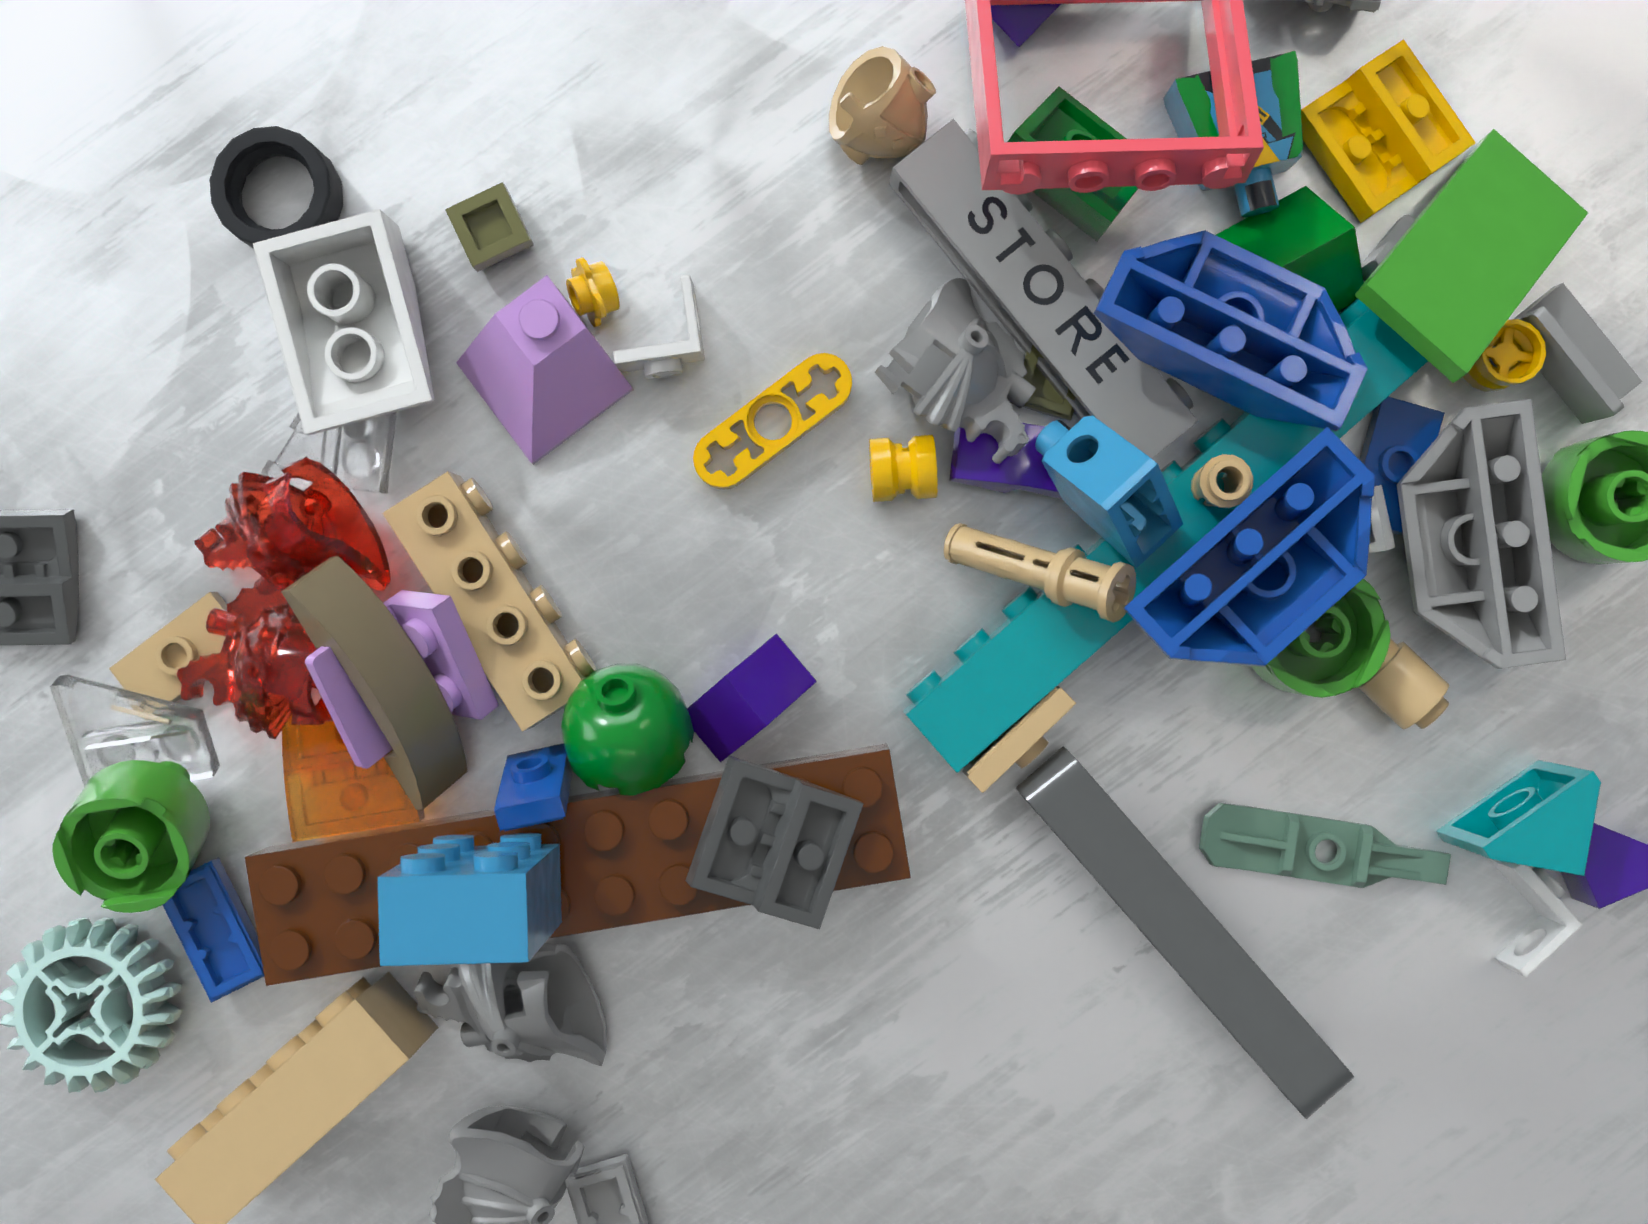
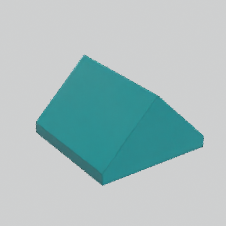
[1436,760,1601,876]

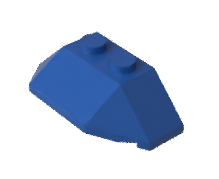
[1093,230,1368,431]
[1123,427,1375,667]

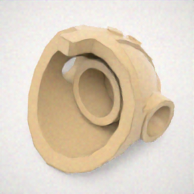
[829,46,936,165]

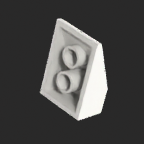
[253,209,434,436]

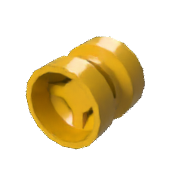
[1463,319,1546,392]
[869,435,938,502]

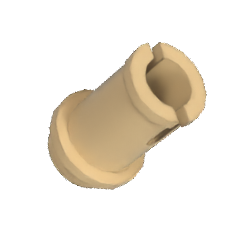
[1191,454,1253,508]

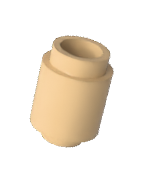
[1358,638,1449,729]

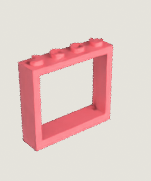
[965,0,1264,195]

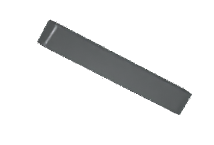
[1016,746,1354,1119]

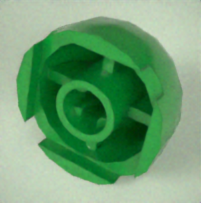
[561,664,694,795]

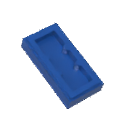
[1359,396,1445,535]
[494,743,573,831]
[163,857,264,1003]

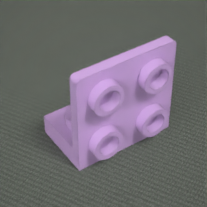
[305,590,499,769]

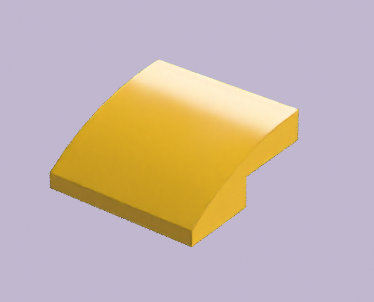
[1301,39,1476,223]

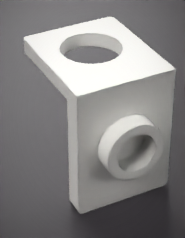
[613,275,705,378]
[1490,859,1583,977]

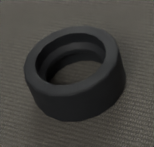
[209,126,343,249]

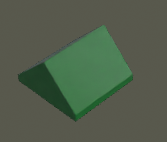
[1008,86,1139,242]
[1216,186,1364,312]

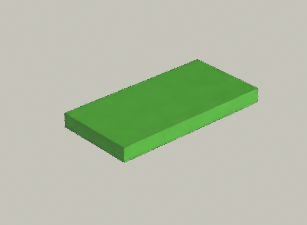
[1355,129,1588,383]

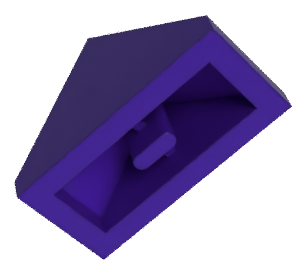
[687,633,817,763]
[1561,823,1648,909]

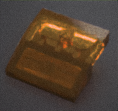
[282,705,425,842]

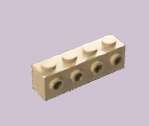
[382,471,596,732]

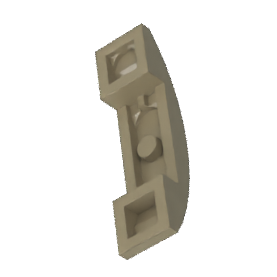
[281,556,468,810]

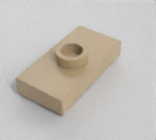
[109,592,255,719]
[962,686,1077,793]

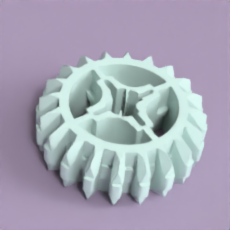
[0,917,183,1093]

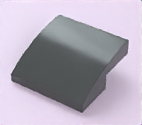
[0,509,79,645]
[685,755,863,930]

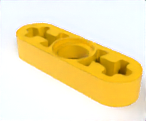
[693,353,852,490]

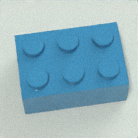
[378,833,562,966]

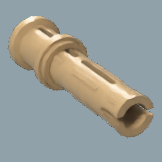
[943,523,1136,623]

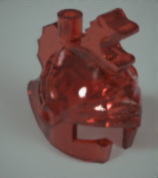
[194,456,391,602]
[177,580,333,739]

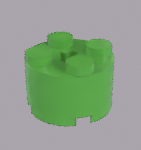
[1542,430,1648,564]
[1251,579,1391,698]
[52,760,210,913]

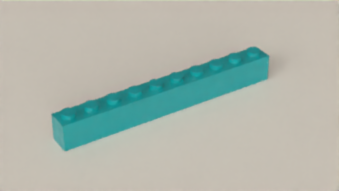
[903,299,1428,773]

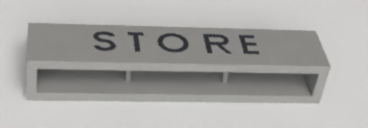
[889,119,1198,459]

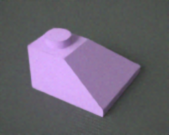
[456,275,634,465]

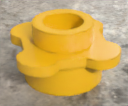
[566,257,620,327]

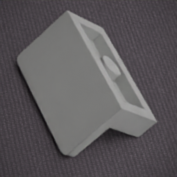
[1512,283,1642,424]

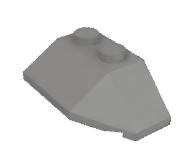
[1397,399,1566,669]

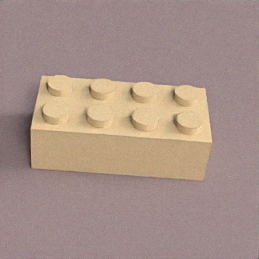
[155,972,439,1224]

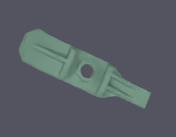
[1199,803,1451,888]

